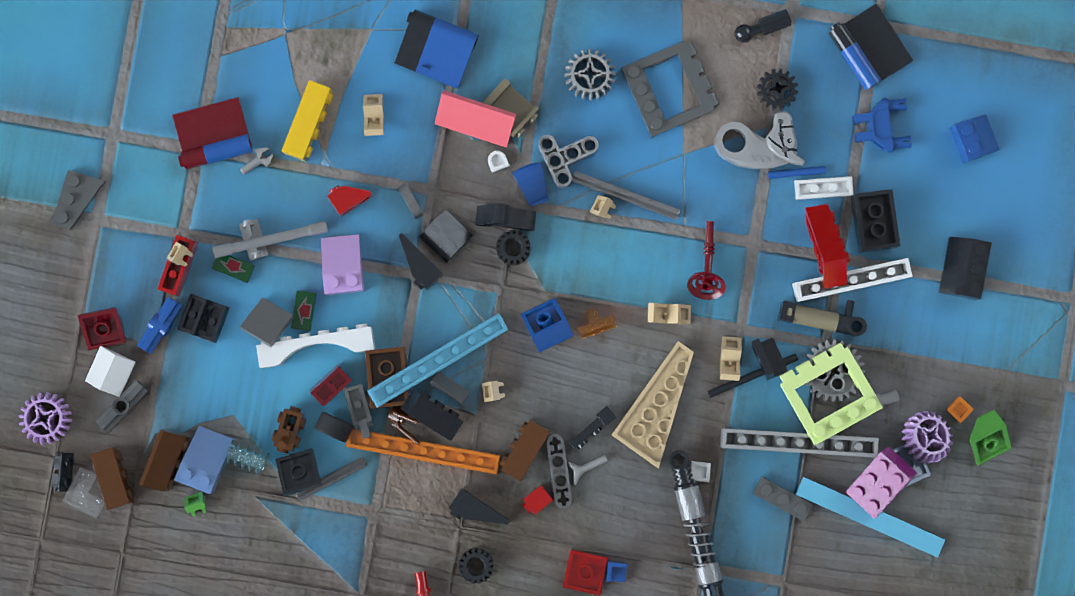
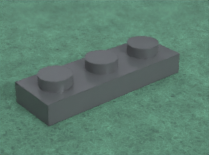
[752,477,813,521]

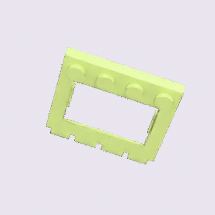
[780,343,883,445]

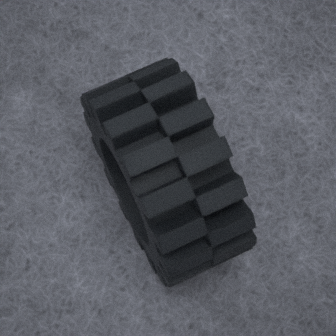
[496,230,531,266]
[459,548,494,584]

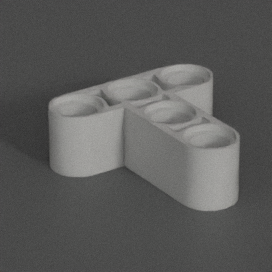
[539,135,599,189]

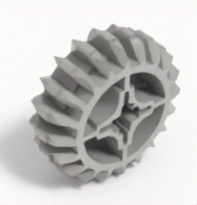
[564,49,616,101]

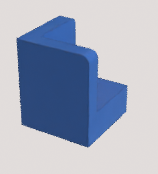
[606,560,628,582]

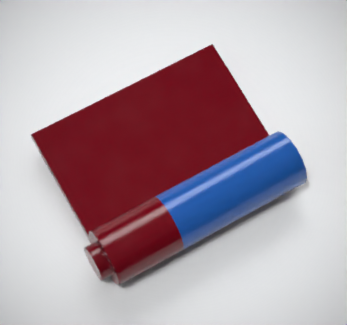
[172,97,253,170]

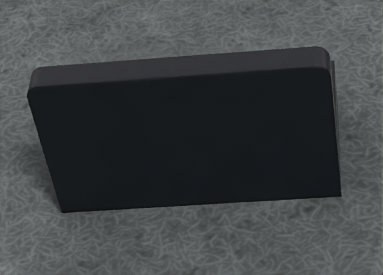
[752,338,788,381]

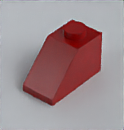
[327,185,373,217]

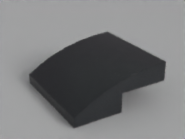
[178,294,229,343]

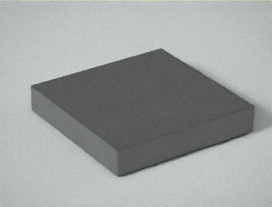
[240,298,294,347]

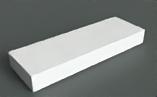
[794,176,854,200]

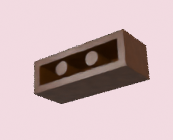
[500,420,550,482]
[90,447,134,510]

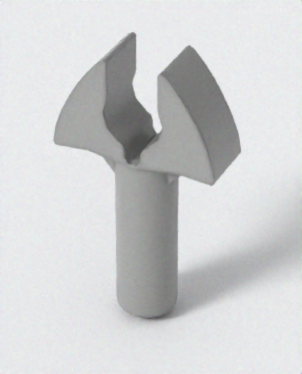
[240,148,274,175]

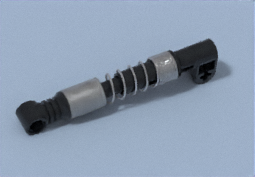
[669,450,724,596]

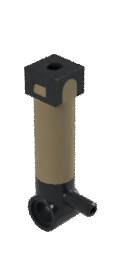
[777,300,867,337]

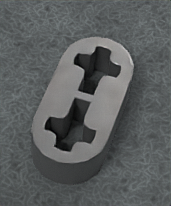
[398,183,424,219]

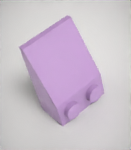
[321,234,365,295]

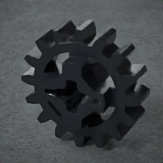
[756,68,799,111]

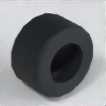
[315,412,353,443]

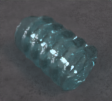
[226,439,270,475]

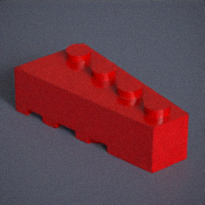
[805,204,850,289]

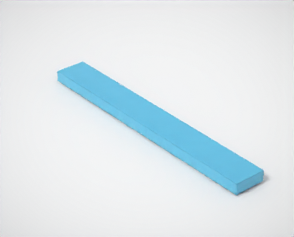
[367,313,509,407]
[795,477,945,557]

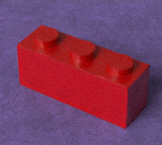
[157,235,199,297]

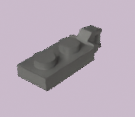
[344,384,373,439]

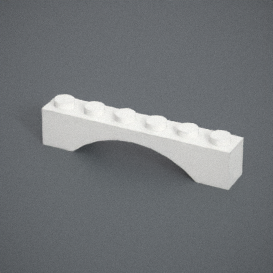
[256,324,376,369]

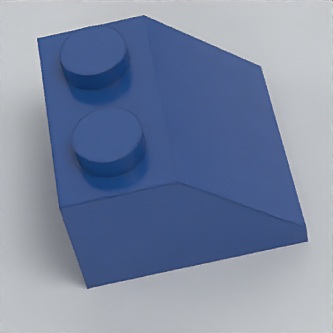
[950,115,1000,163]
[520,298,574,353]

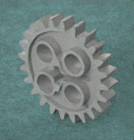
[803,339,865,402]

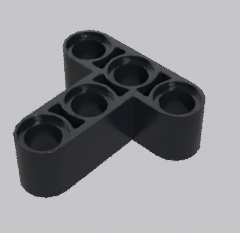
[475,203,536,231]

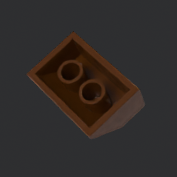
[139,429,190,492]

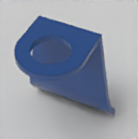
[512,163,549,206]

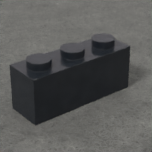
[400,389,463,441]

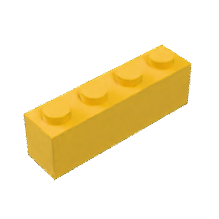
[282,80,334,161]

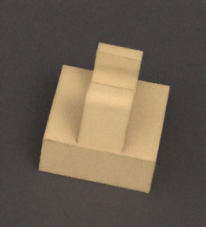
[590,195,616,219]
[167,242,193,266]
[482,381,505,402]

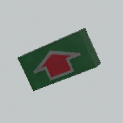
[212,255,255,283]
[291,290,317,331]

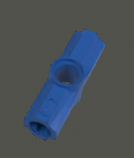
[137,297,183,354]

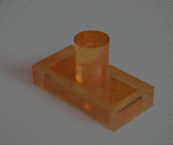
[577,308,617,340]

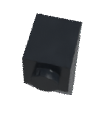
[399,233,443,291]
[449,488,510,525]

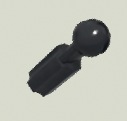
[734,9,791,43]

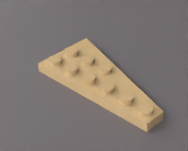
[612,341,694,469]

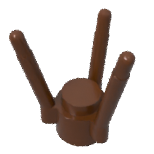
[388,406,420,445]

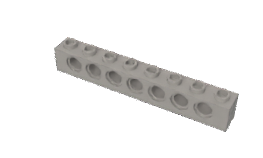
[720,428,879,458]

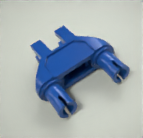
[852,98,912,153]

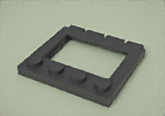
[621,41,719,138]

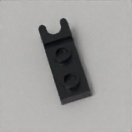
[569,406,616,449]

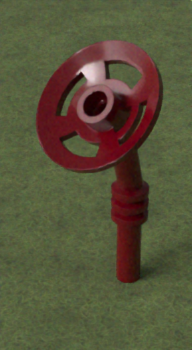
[687,221,726,300]

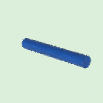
[768,166,826,179]

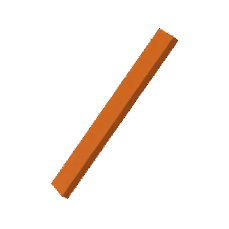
[346,428,501,474]

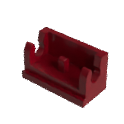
[310,364,352,407]

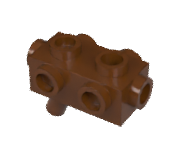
[272,406,307,454]

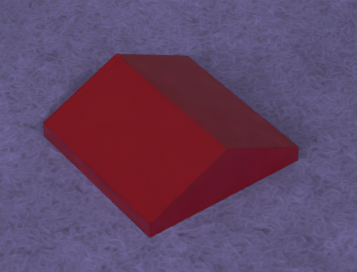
[78,307,126,351]

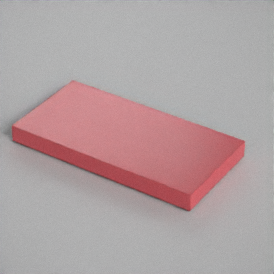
[434,90,516,148]

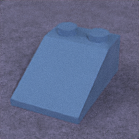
[174,426,235,494]

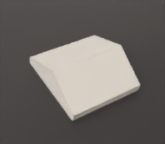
[85,346,136,397]

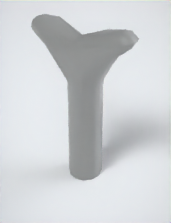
[568,455,608,485]

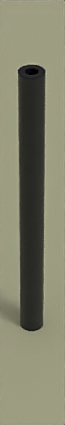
[707,353,798,398]

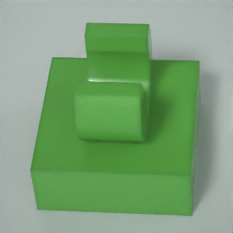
[184,491,206,517]

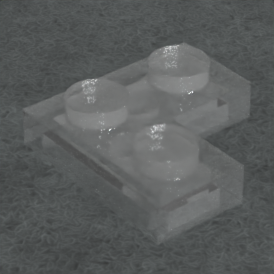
[63,467,105,519]

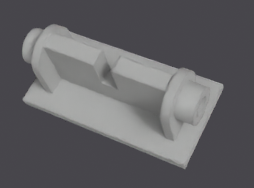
[239,219,269,261]

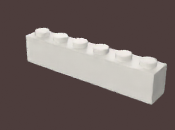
[792,258,913,303]

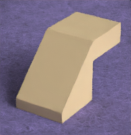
[363,94,384,136]
[648,303,691,324]
[720,336,742,381]

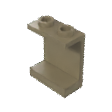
[482,78,539,140]

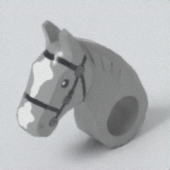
[714,111,805,169]

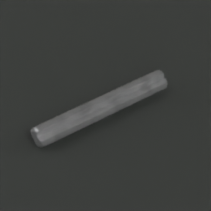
[296,457,367,500]

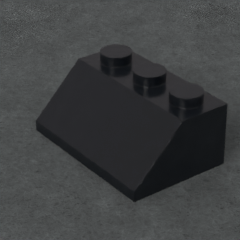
[938,237,992,300]

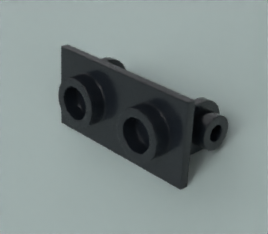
[51,452,74,492]

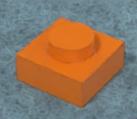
[946,396,974,423]

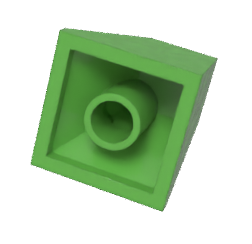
[969,410,1012,466]

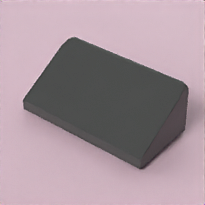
[430,372,470,404]

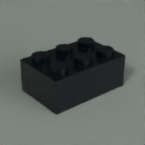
[851,189,901,253]

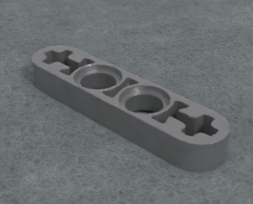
[547,434,572,509]

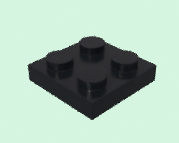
[275,448,322,497]

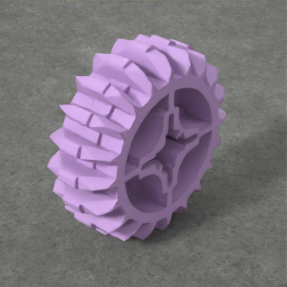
[19,392,72,444]
[901,411,953,464]

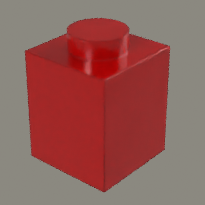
[523,485,553,515]

